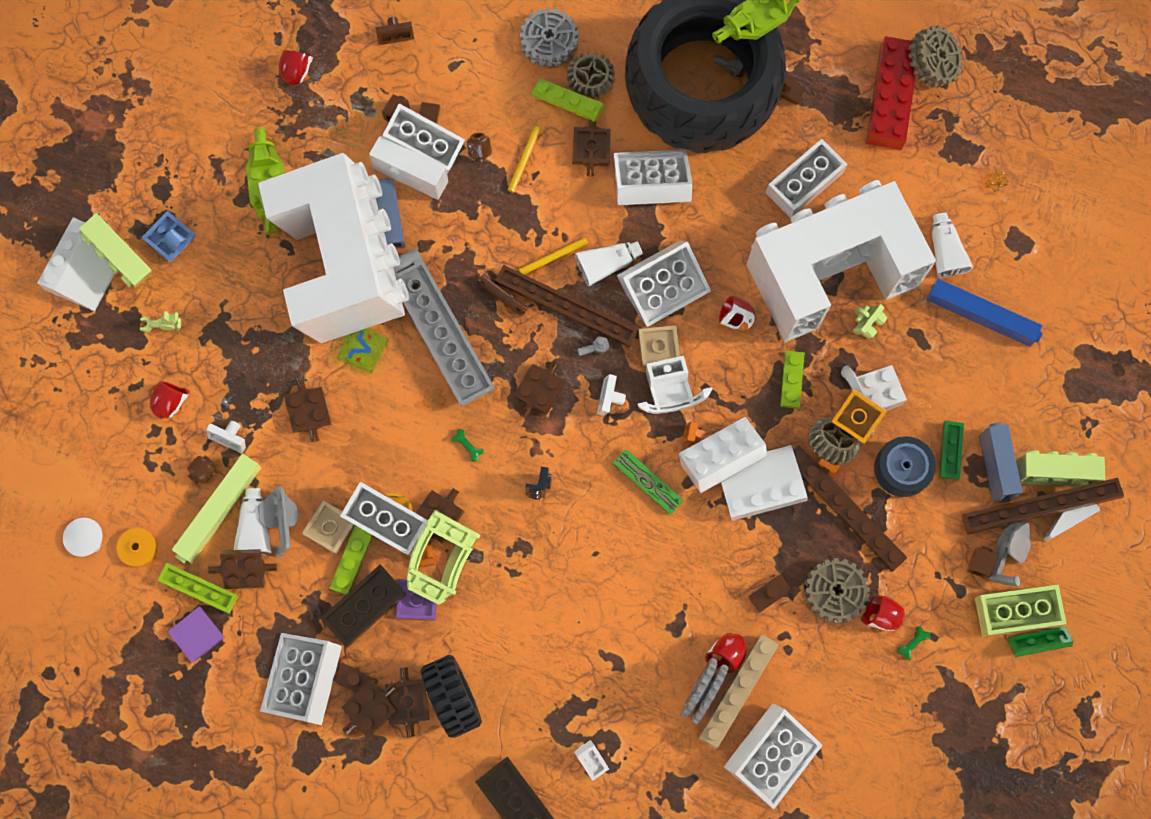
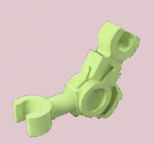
[140,311,181,333]

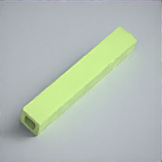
[172,453,261,564]

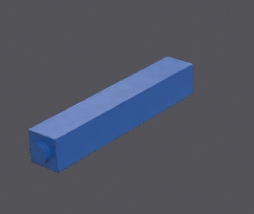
[926,278,1042,347]

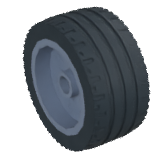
[874,436,936,497]

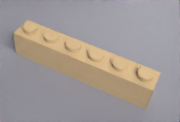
[698,634,779,749]

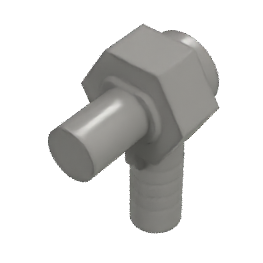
[714,56,744,77]
[577,337,609,356]

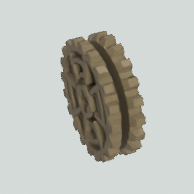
[909,25,963,88]
[803,558,870,624]

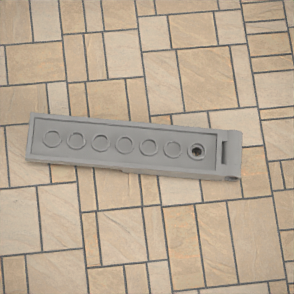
[393,248,495,407]

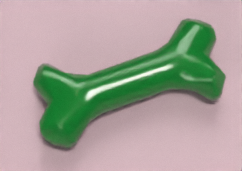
[451,429,484,462]
[897,626,930,660]

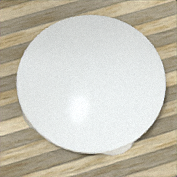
[63,518,103,557]

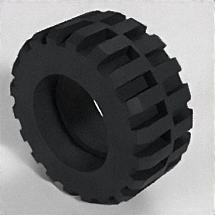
[420,655,482,738]

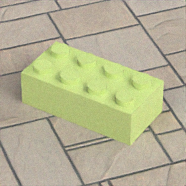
[79,213,152,288]
[1016,451,1105,487]
[975,585,1067,637]

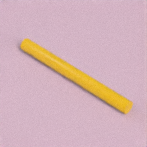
[507,126,541,193]
[518,237,588,275]

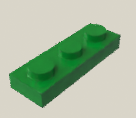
[939,421,964,480]
[1008,626,1073,657]

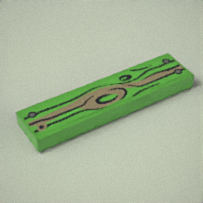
[613,449,683,515]

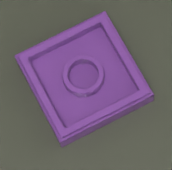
[395,579,438,621]
[168,606,225,663]

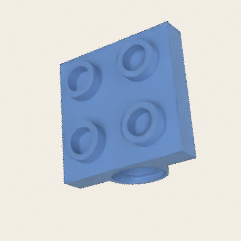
[141,211,196,263]

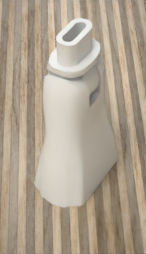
[932,213,973,278]
[575,241,643,287]
[233,488,272,556]

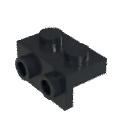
[525,466,552,500]

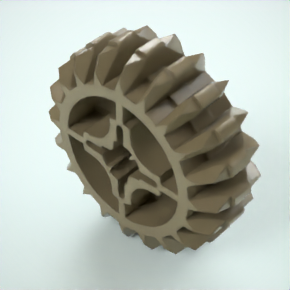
[566,51,615,100]
[808,417,860,466]

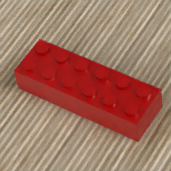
[866,36,916,150]

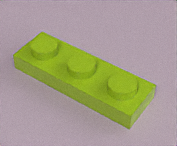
[780,350,805,409]

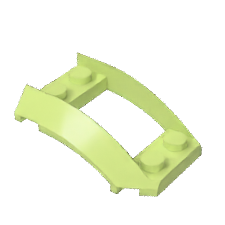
[407,510,481,605]

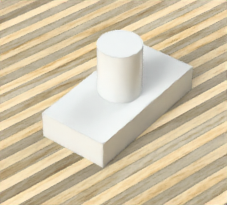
[597,374,626,416]
[206,421,246,454]
[574,740,609,781]

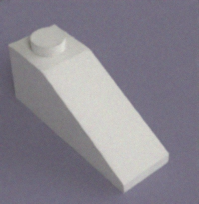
[1044,504,1100,541]

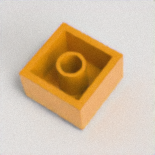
[832,389,887,444]

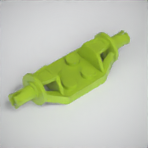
[712,0,801,44]
[246,127,285,235]

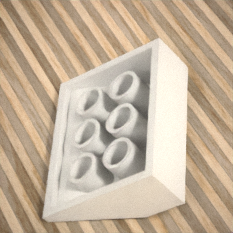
[614,149,692,205]
[37,218,129,312]
[617,240,711,327]
[721,445,807,521]
[260,633,342,725]
[724,703,822,809]

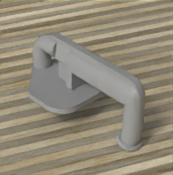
[258,486,298,557]
[988,522,1031,587]

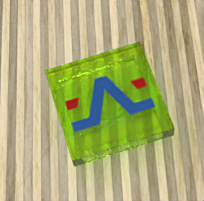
[337,329,388,373]

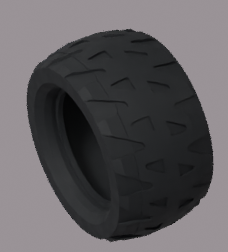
[625,0,786,153]

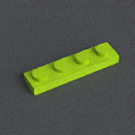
[531,78,604,122]
[329,525,373,595]
[157,563,238,614]

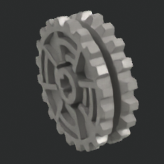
[520,8,578,68]
[680,658,728,725]

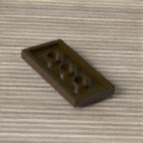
[321,564,407,648]
[475,756,554,819]

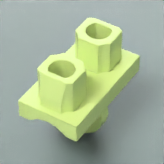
[853,304,887,339]

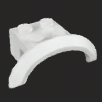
[638,356,712,414]
[841,365,907,436]

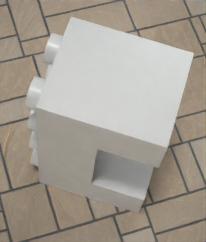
[258,153,409,343]
[746,180,936,343]

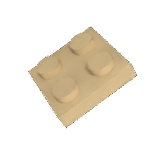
[638,325,680,367]
[302,500,354,554]

